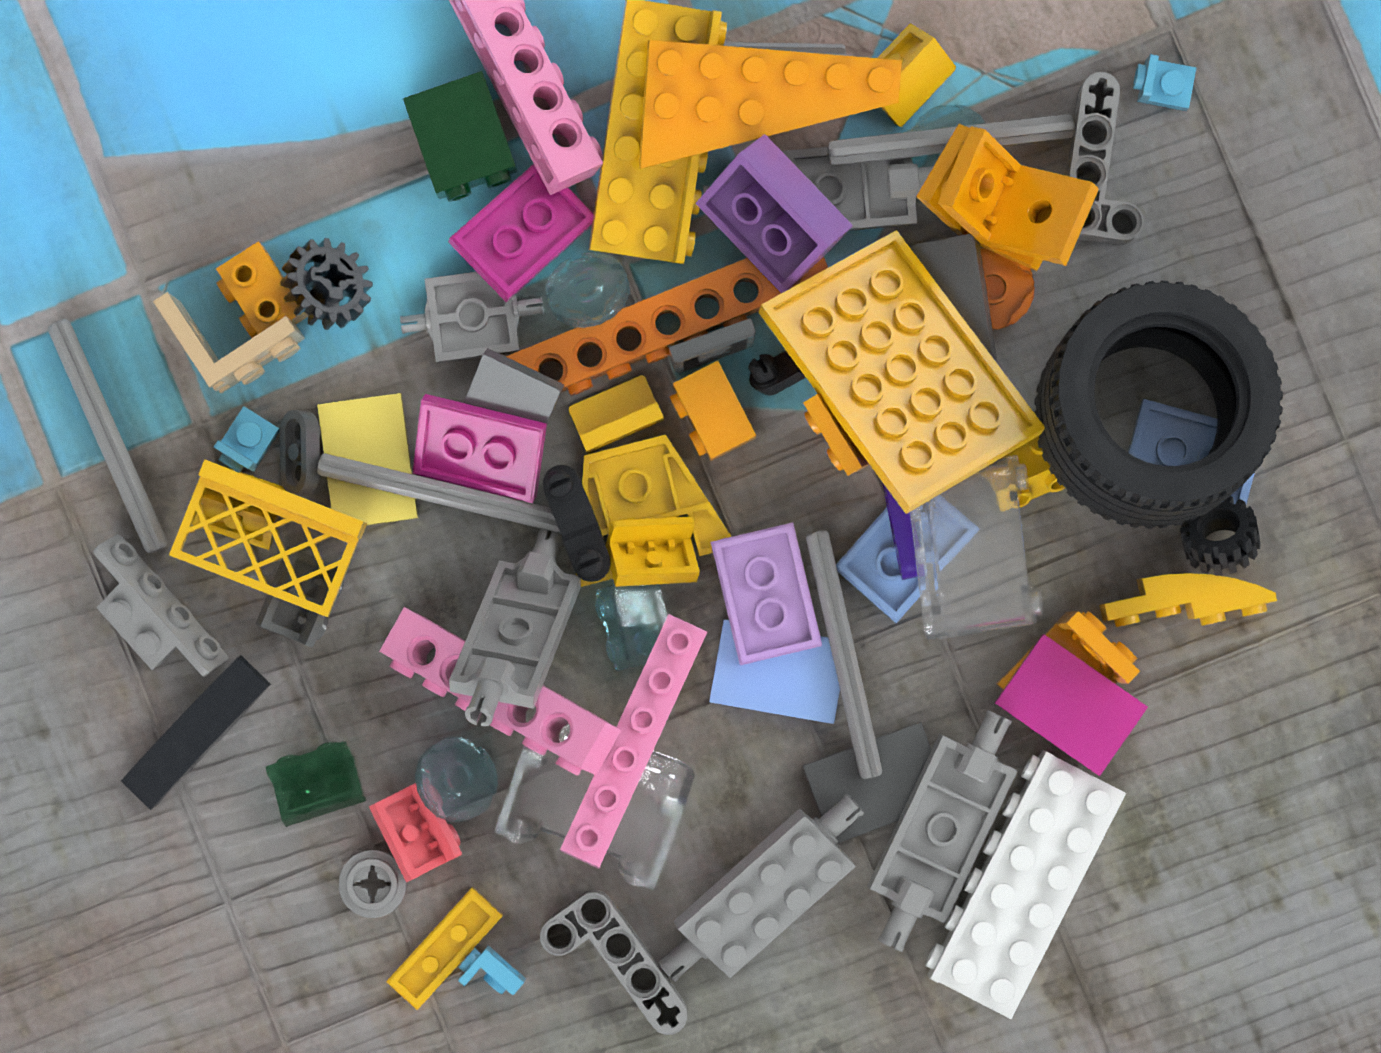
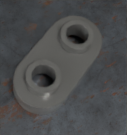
[280,410,321,495]

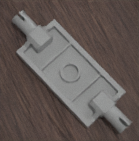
[703,147,934,231]
[449,529,581,726]
[867,710,1018,952]
[658,793,865,982]

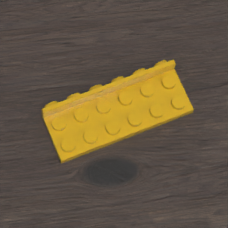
[589,0,727,264]

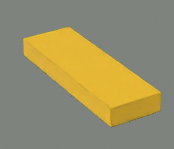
[386,887,503,1010]

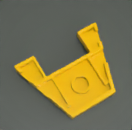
[576,434,732,587]

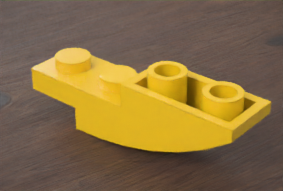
[1099,573,1277,627]

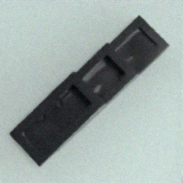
[121,655,271,810]

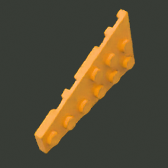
[639,40,902,169]

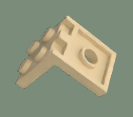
[153,292,305,394]

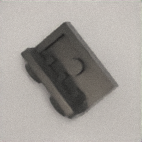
[255,546,344,648]

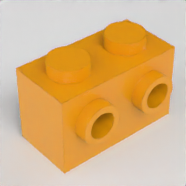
[216,241,309,338]
[669,360,756,461]

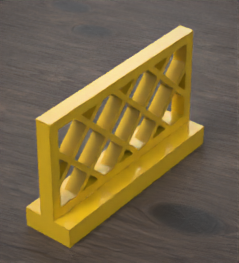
[169,459,367,617]

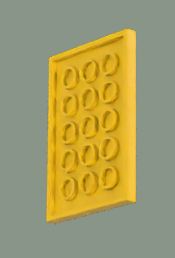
[758,230,1045,514]

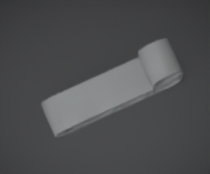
[1066,72,1144,245]
[540,890,687,1035]

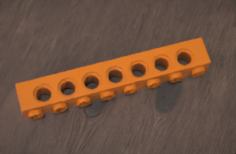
[506,257,828,396]

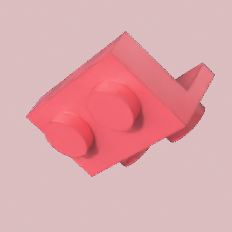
[369,779,462,882]

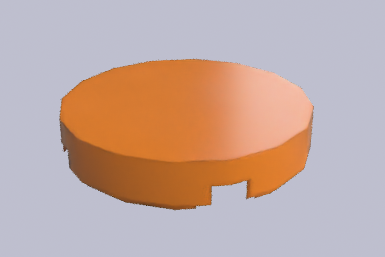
[980,248,1035,330]

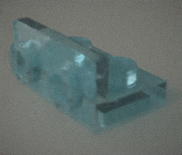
[596,584,667,671]

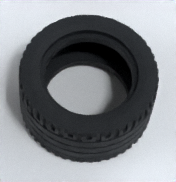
[1034,280,1283,529]

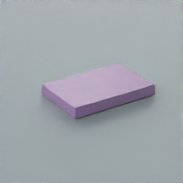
[711,522,822,665]

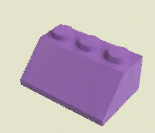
[695,134,853,293]

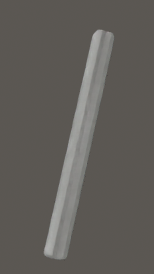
[828,114,1075,166]
[48,319,168,553]
[317,453,560,532]
[806,530,883,779]

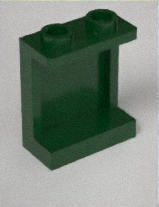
[403,71,517,202]

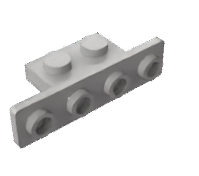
[93,534,229,677]

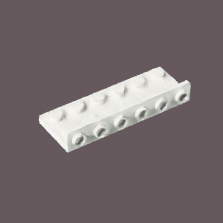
[925,750,1126,1019]

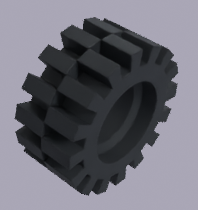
[1180,496,1261,576]

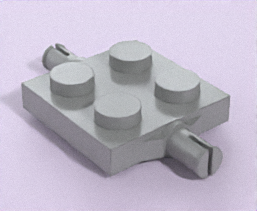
[400,272,544,363]

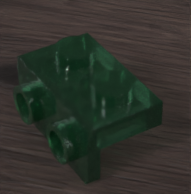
[265,741,367,827]

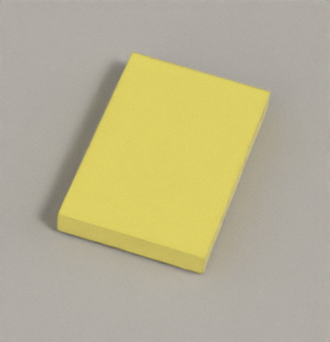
[317,393,418,525]

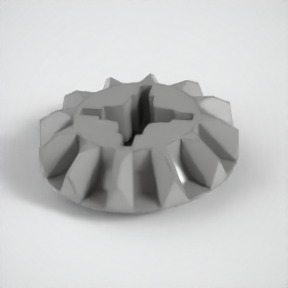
[339,850,407,918]

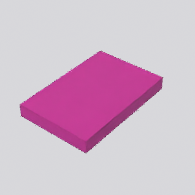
[448,164,594,303]
[412,394,547,503]
[994,634,1148,776]

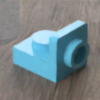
[1133,54,1196,111]
[214,406,280,473]
[458,945,526,995]

